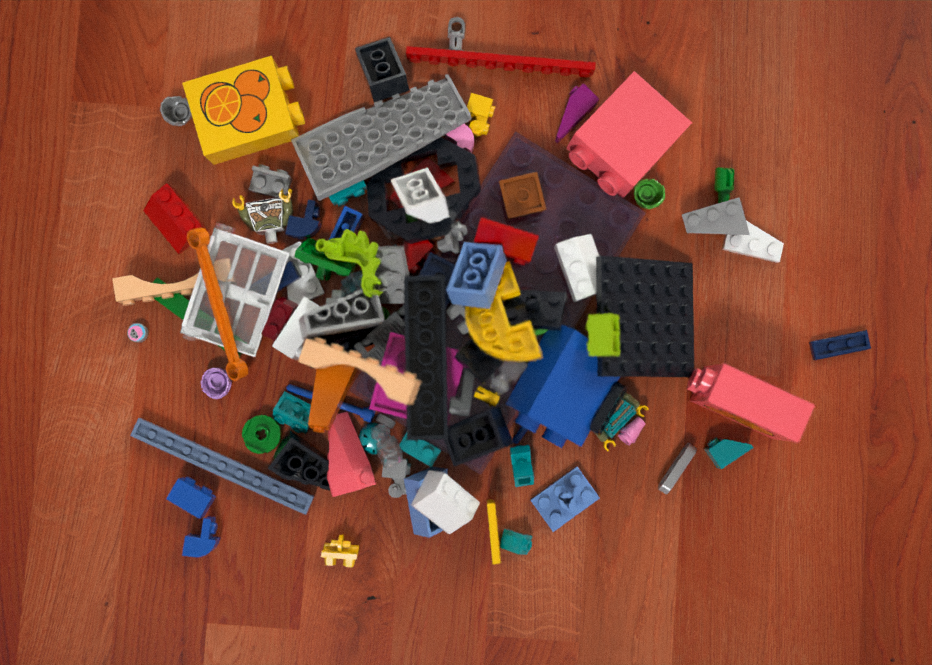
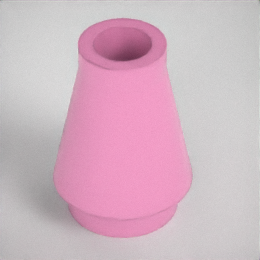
[618,417,646,446]

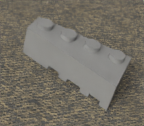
[298,286,385,339]

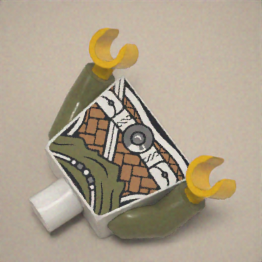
[232,189,293,244]

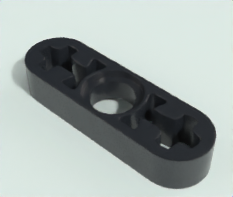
[590,382,627,435]

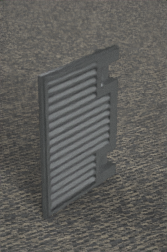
[354,305,405,365]

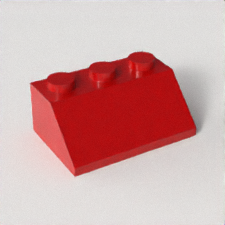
[143,183,209,255]
[474,217,539,266]

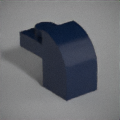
[285,200,322,240]

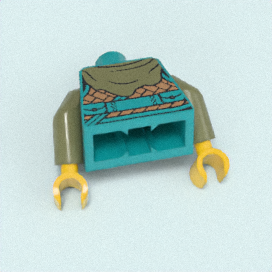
[595,393,649,451]

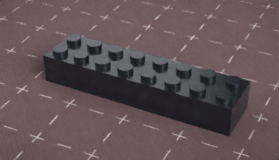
[404,276,448,440]

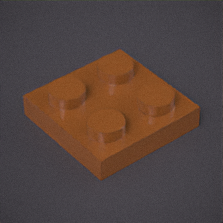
[499,172,547,220]

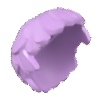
[201,368,232,399]

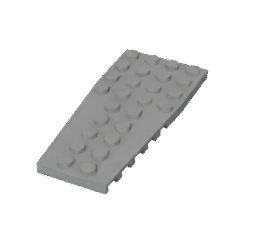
[291,74,472,201]

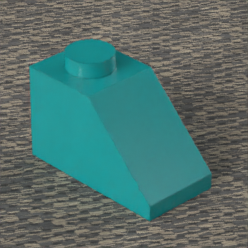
[704,437,754,469]

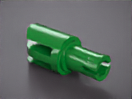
[714,167,735,204]

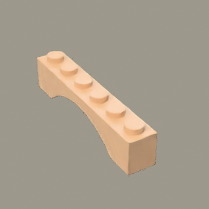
[112,258,236,306]
[298,336,421,405]

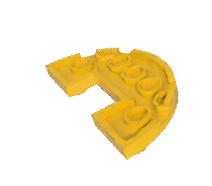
[465,261,542,361]

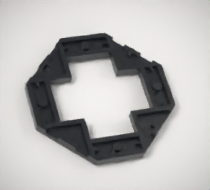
[367,137,481,244]

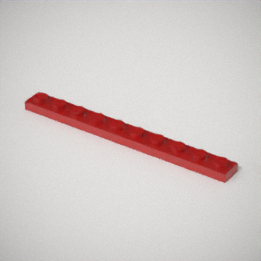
[406,46,596,78]

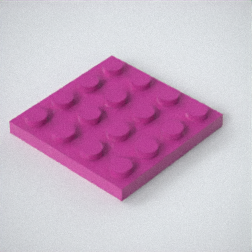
[369,332,463,422]

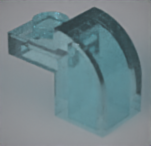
[340,271,363,297]

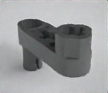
[448,367,495,417]

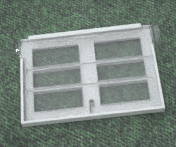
[180,222,290,357]

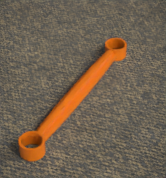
[187,227,248,381]

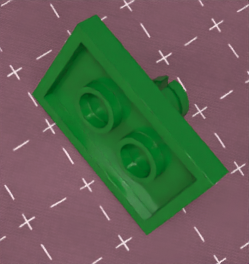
[294,238,358,281]

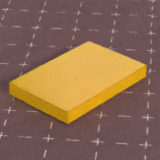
[486,499,501,564]

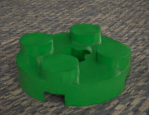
[242,415,282,454]

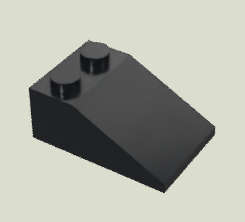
[355,37,410,102]
[444,407,514,467]

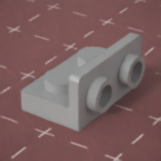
[249,164,292,198]

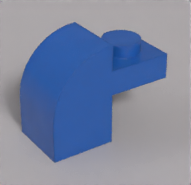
[182,516,221,557]

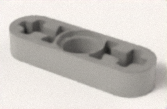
[657,443,697,494]

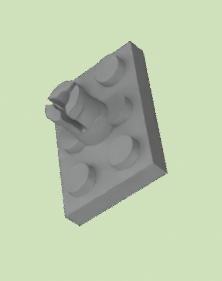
[374,246,410,304]

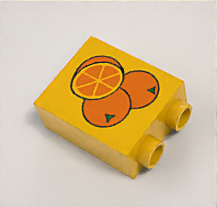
[182,56,305,165]

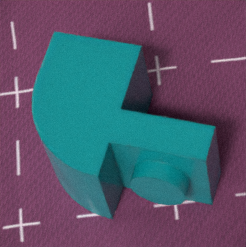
[510,445,534,487]

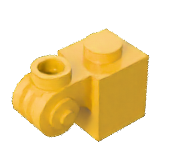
[467,93,495,137]

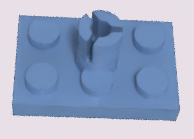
[530,466,600,532]

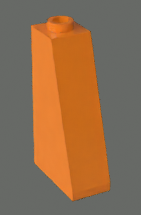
[308,364,358,433]

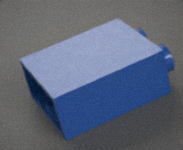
[506,325,620,448]

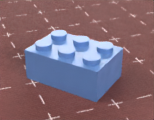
[447,242,507,309]

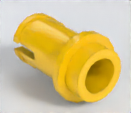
[474,385,500,407]

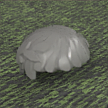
[160,96,192,126]

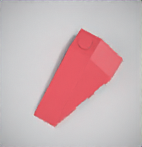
[327,412,376,497]

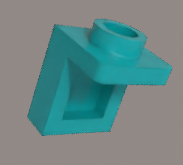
[499,529,532,555]

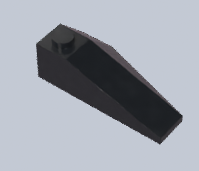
[268,431,330,491]

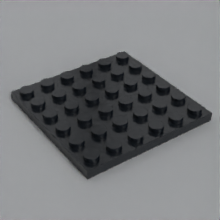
[596,255,695,378]

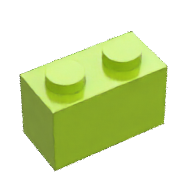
[586,314,620,357]

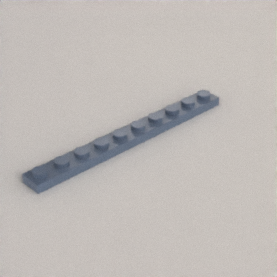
[130,418,315,515]

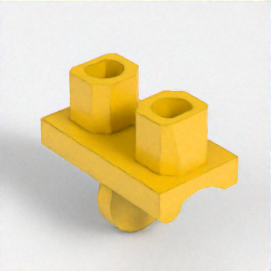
[321,535,359,567]

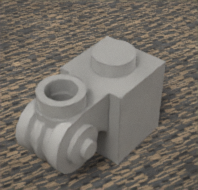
[382,456,411,498]

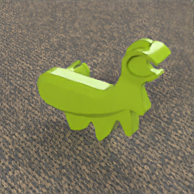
[316,229,383,298]

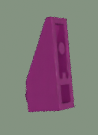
[555,83,599,144]

